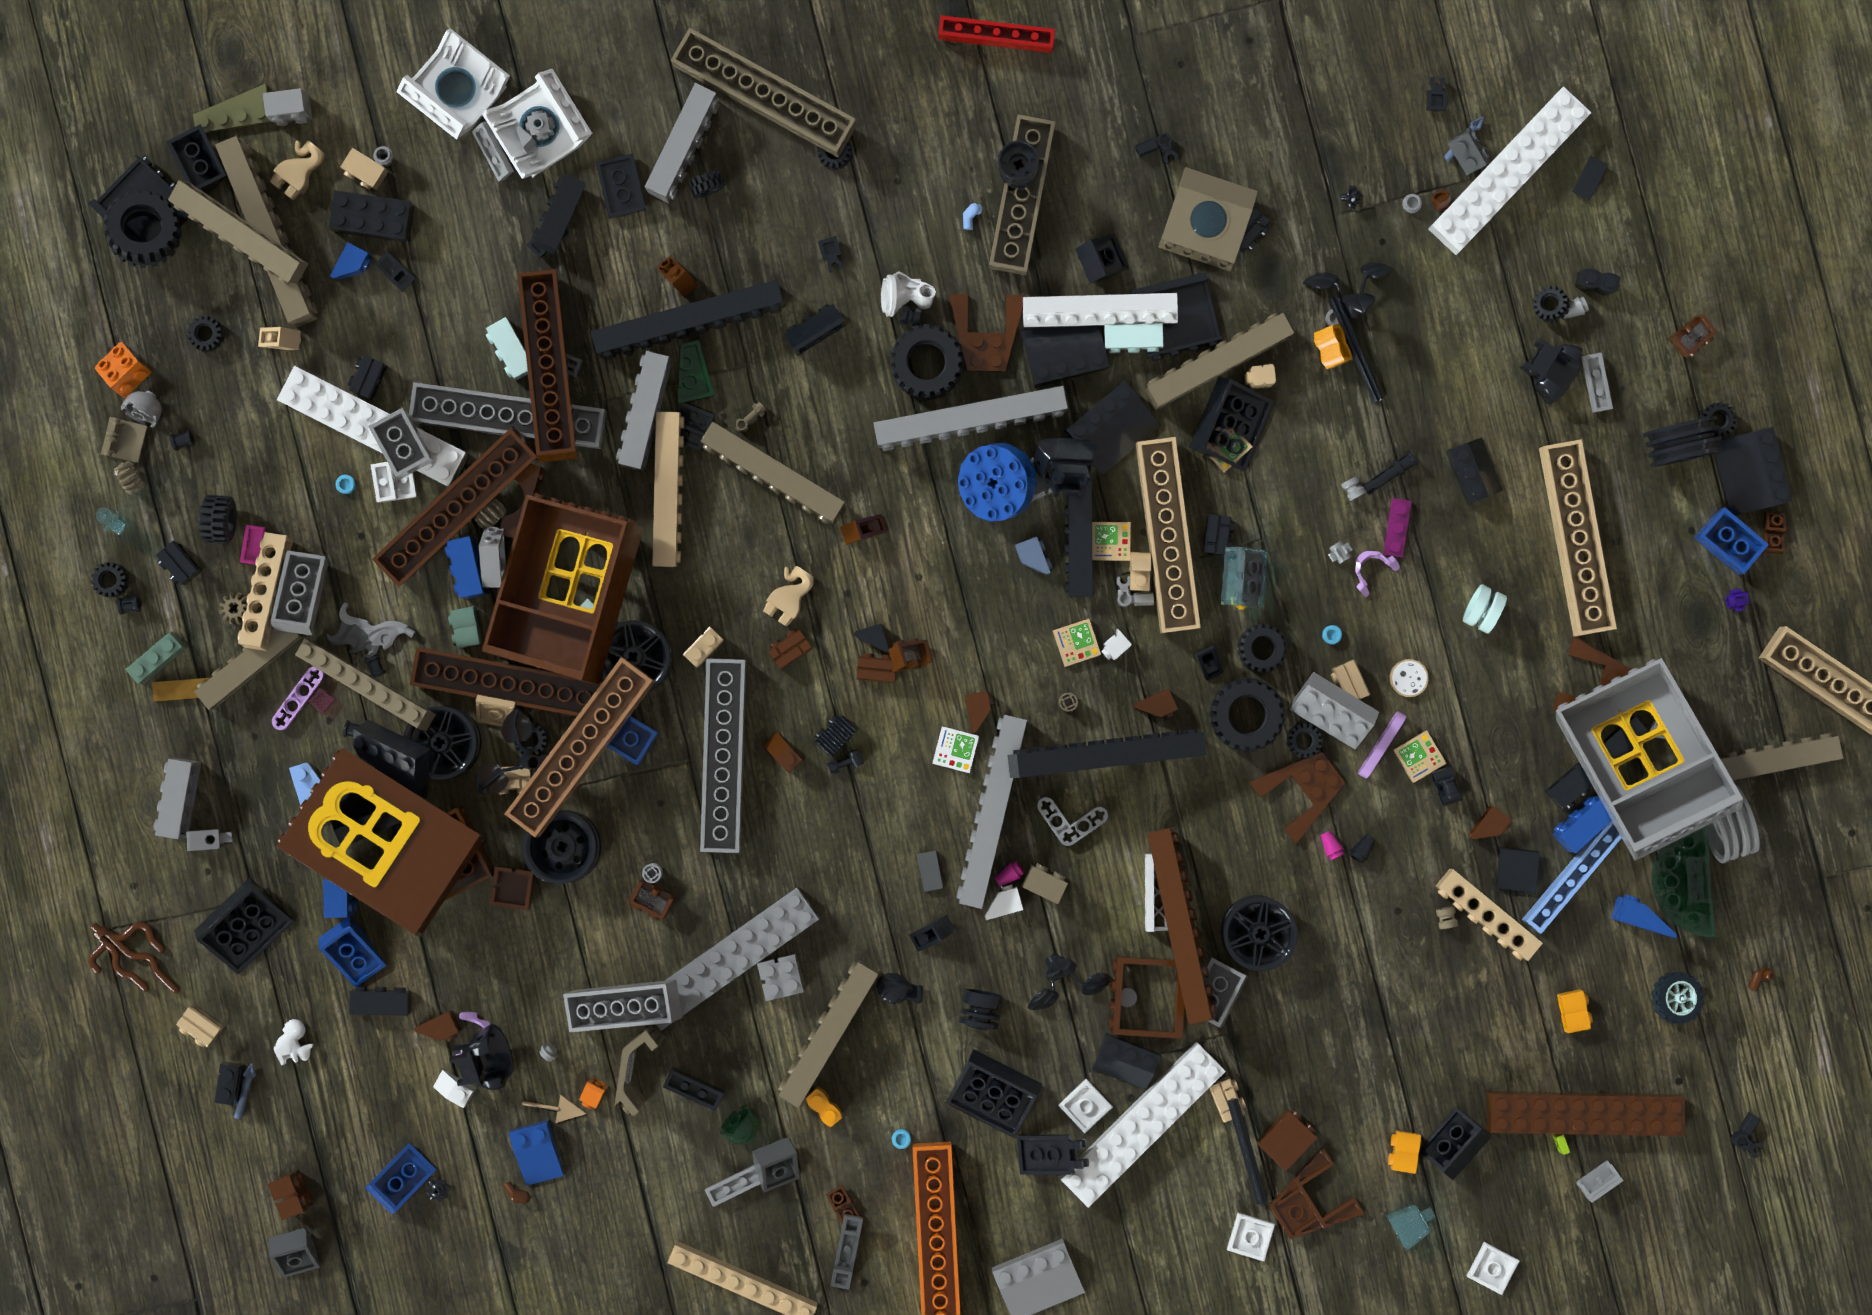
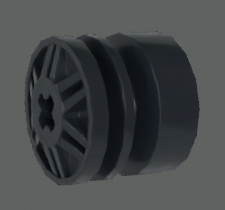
[998,140,1039,189]
[959,989,1004,1030]

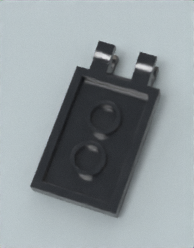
[1017,1134,1089,1175]

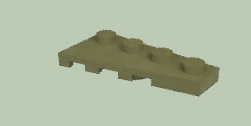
[193,84,273,133]

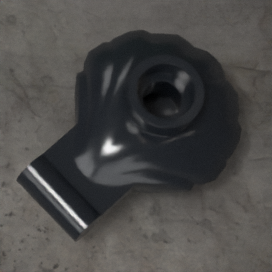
[876,973,923,1004]

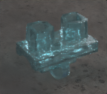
[95,507,127,535]

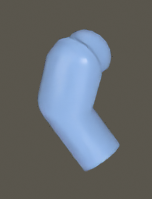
[963,203,982,230]

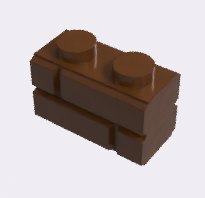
[768,629,813,670]
[856,653,896,683]

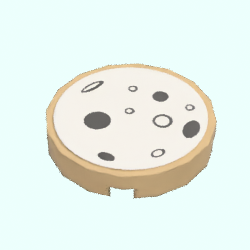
[1389,659,1428,697]

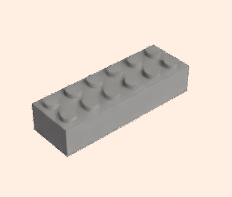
[645,83,720,203]
[616,351,672,472]
[563,980,682,1032]

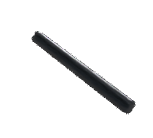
[1329,295,1383,403]
[1227,1098,1268,1205]

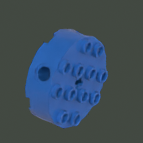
[958,443,1037,521]

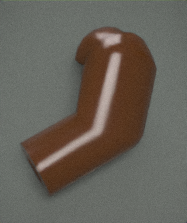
[1748,968,1775,991]
[503,1182,531,1203]

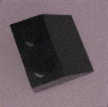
[1075,234,1129,284]

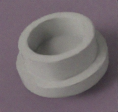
[1402,194,1422,213]
[540,1044,558,1062]

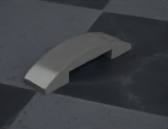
[830,1214,863,1290]

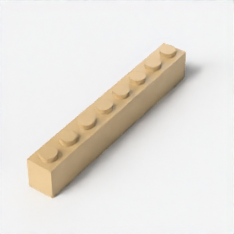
[653,412,684,567]
[667,1241,818,1315]

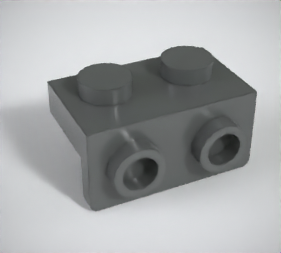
[1448,127,1489,175]

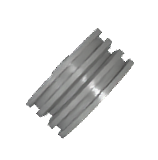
[1701,783,1760,863]

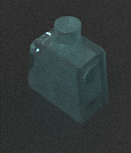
[1386,1205,1436,1251]

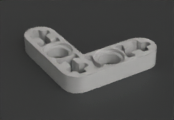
[1037,797,1108,846]

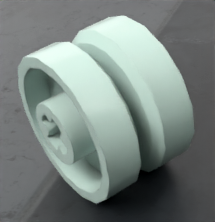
[1463,584,1507,634]

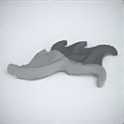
[326,603,416,658]

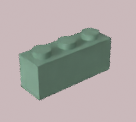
[125,632,188,684]

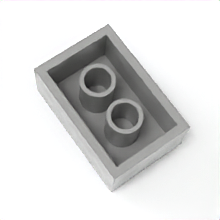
[368,408,434,479]
[1207,958,1248,1028]

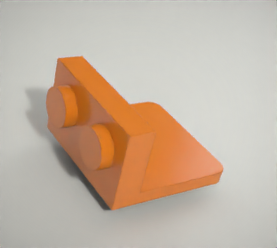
[95,342,152,399]

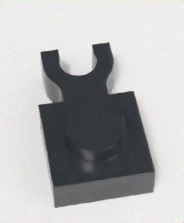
[1426,77,1447,112]
[818,236,843,273]

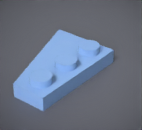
[289,762,321,805]

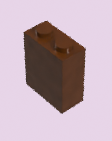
[1256,1109,1317,1171]

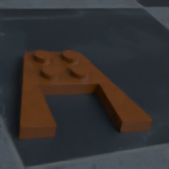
[949,294,1025,372]
[1552,637,1632,711]
[1249,752,1345,844]
[1268,1148,1364,1239]

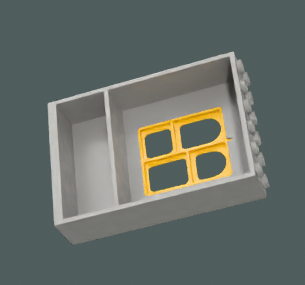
[1556,658,1743,861]

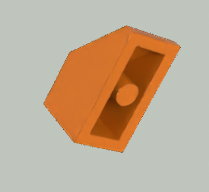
[579,1077,609,1109]

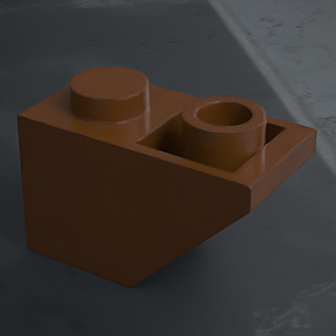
[656,256,698,298]

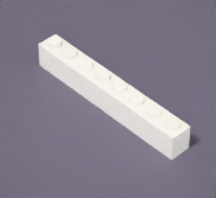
[1023,293,1178,327]

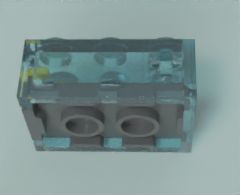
[1221,547,1268,610]

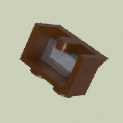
[1667,314,1717,357]
[888,638,933,673]
[629,878,676,920]

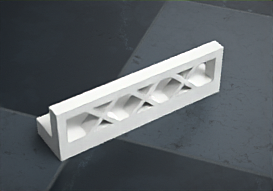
[1145,854,1168,932]

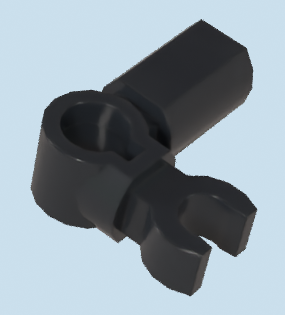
[1135,133,1178,165]
[1731,1112,1763,1157]

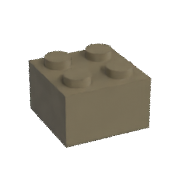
[1022,863,1068,904]

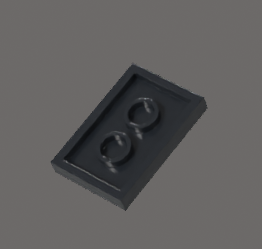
[596,153,646,219]

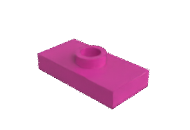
[240,524,266,565]

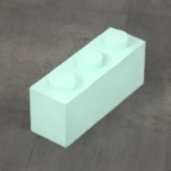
[486,317,528,381]
[1104,323,1163,354]

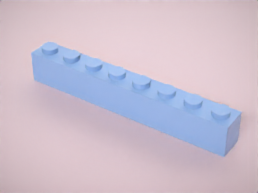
[1522,821,1622,934]

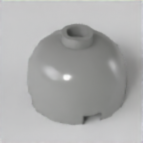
[121,391,162,427]

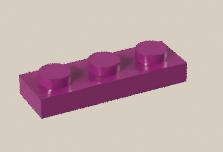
[1383,498,1412,558]

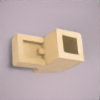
[1129,552,1151,591]

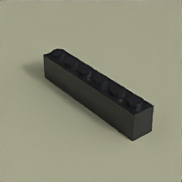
[1064,481,1093,597]
[1545,716,1649,809]

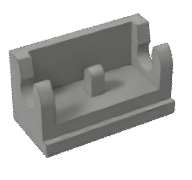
[1576,1160,1624,1203]

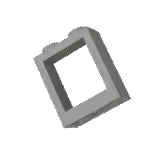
[479,527,506,588]

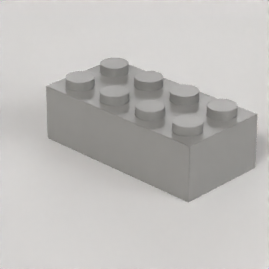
[271,550,328,636]
[1289,672,1379,749]
[154,758,201,839]

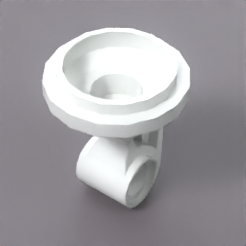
[881,271,936,317]

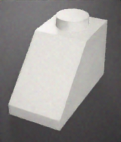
[985,884,1023,920]
[433,1070,476,1108]

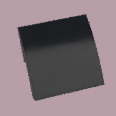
[675,403,715,451]
[1496,847,1539,892]

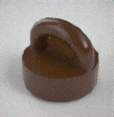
[1431,190,1452,211]

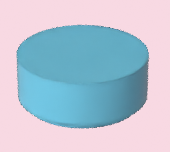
[336,475,356,494]
[1322,625,1342,645]
[892,1129,911,1149]

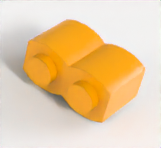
[1314,324,1352,369]
[1557,989,1593,1033]
[806,1086,842,1127]
[1388,1130,1421,1174]

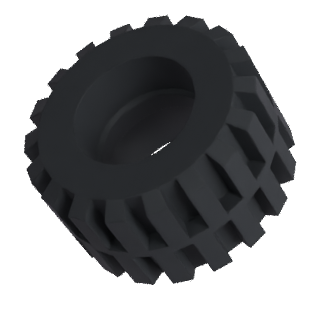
[199,495,237,544]
[1237,624,1288,672]

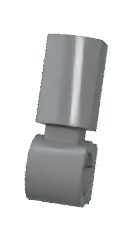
[1117,576,1154,608]

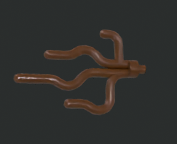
[88,922,179,994]

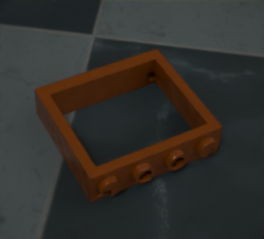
[1108,956,1185,1039]

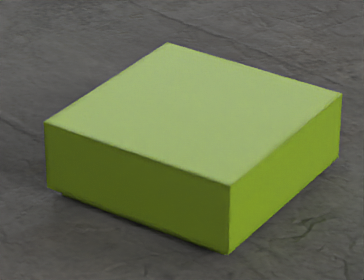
[1553,1134,1570,1155]

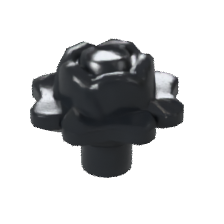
[1341,186,1362,209]
[426,1178,450,1202]

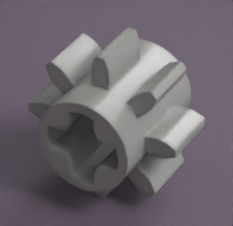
[1328,540,1353,564]

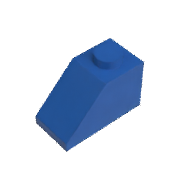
[330,242,372,281]

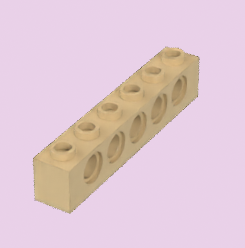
[238,532,293,651]
[1436,869,1543,961]

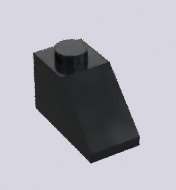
[909,915,956,952]

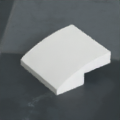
[371,462,417,503]

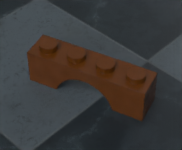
[500,464,545,539]

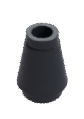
[1350,834,1375,863]

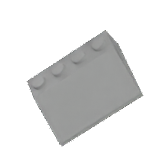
[992,1239,1085,1315]

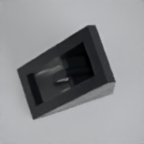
[853,624,889,653]
[1193,645,1223,681]

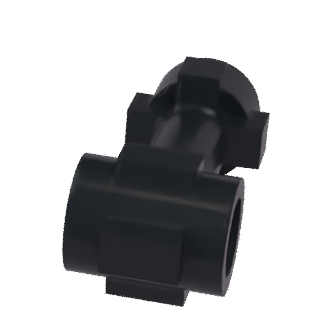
[827,749,864,774]

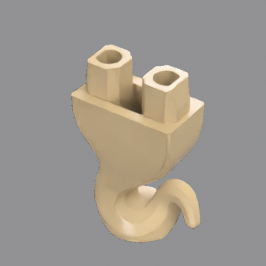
[270,140,324,200]
[763,566,814,627]

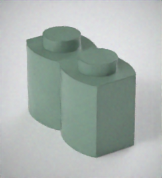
[448,606,483,649]

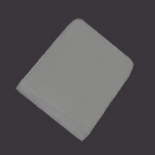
[516,126,536,154]

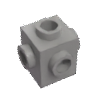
[525,111,555,140]

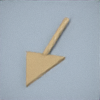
[522,1095,586,1123]

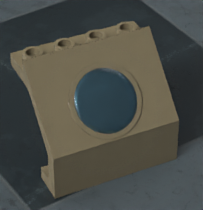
[1158,167,1258,272]

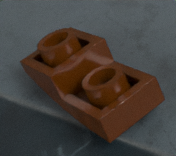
[1763,512,1786,554]
[826,1185,861,1224]

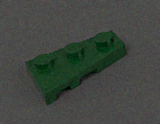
[677,340,714,405]

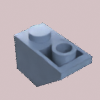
[1015,537,1052,575]

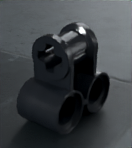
[1431,766,1462,806]

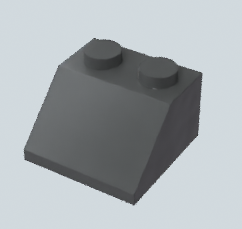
[752,1137,799,1192]
[269,1228,320,1278]

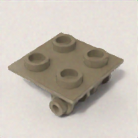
[101,417,147,463]

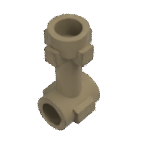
[735,402,767,433]

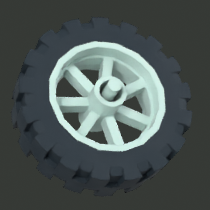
[1651,972,1704,1024]

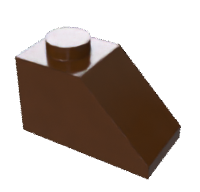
[840,514,887,545]
[1132,688,1178,719]
[964,691,994,733]
[763,732,803,773]
[1467,805,1512,839]
[414,1010,461,1042]

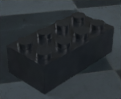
[329,190,415,243]

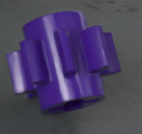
[1725,588,1749,612]

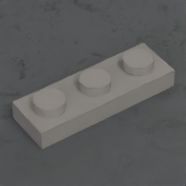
[472,121,514,182]
[1581,353,1613,413]
[705,1165,760,1207]

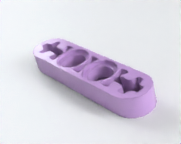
[272,666,325,730]
[1358,711,1406,779]

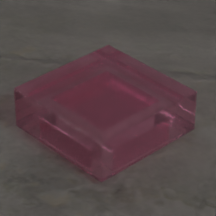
[308,687,336,714]

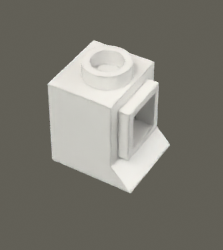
[1101,629,1132,660]

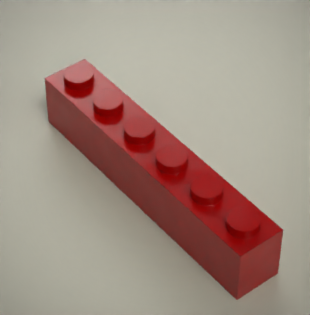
[938,15,1055,53]

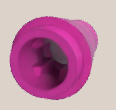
[1320,831,1344,861]
[995,861,1024,886]

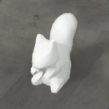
[273,1019,314,1065]

